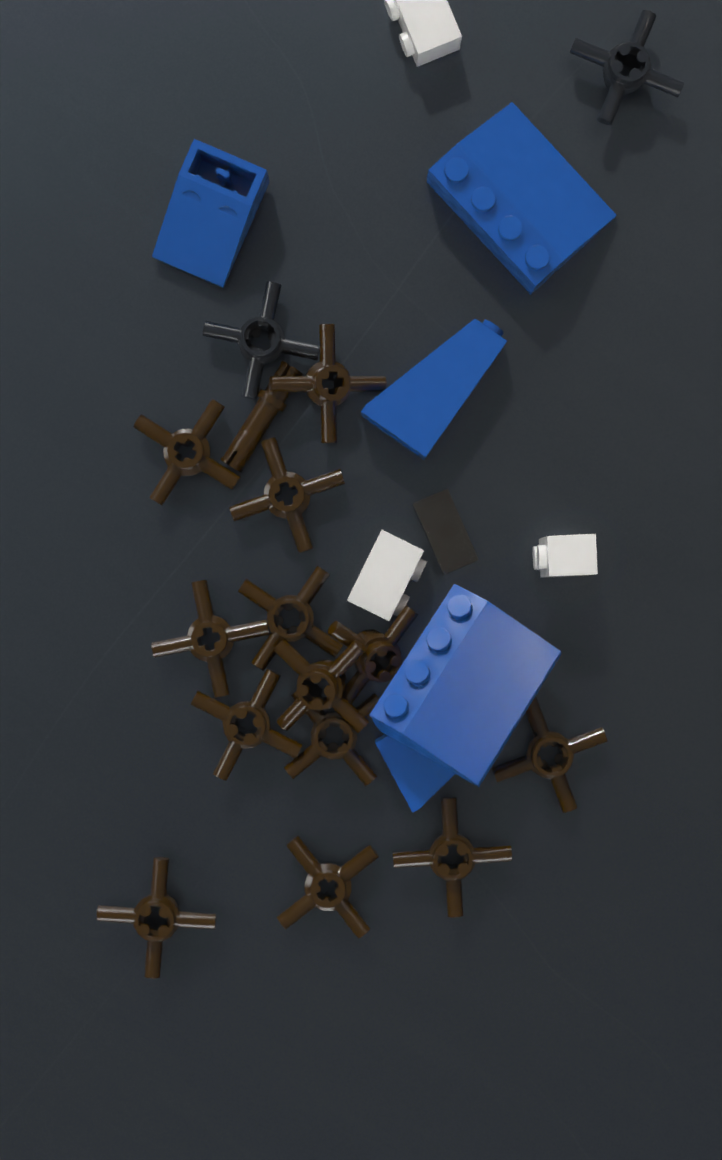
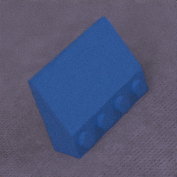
[427,102,617,295]
[369,584,562,787]

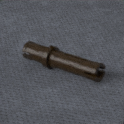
[220,361,303,473]

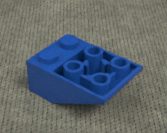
[152,139,270,288]

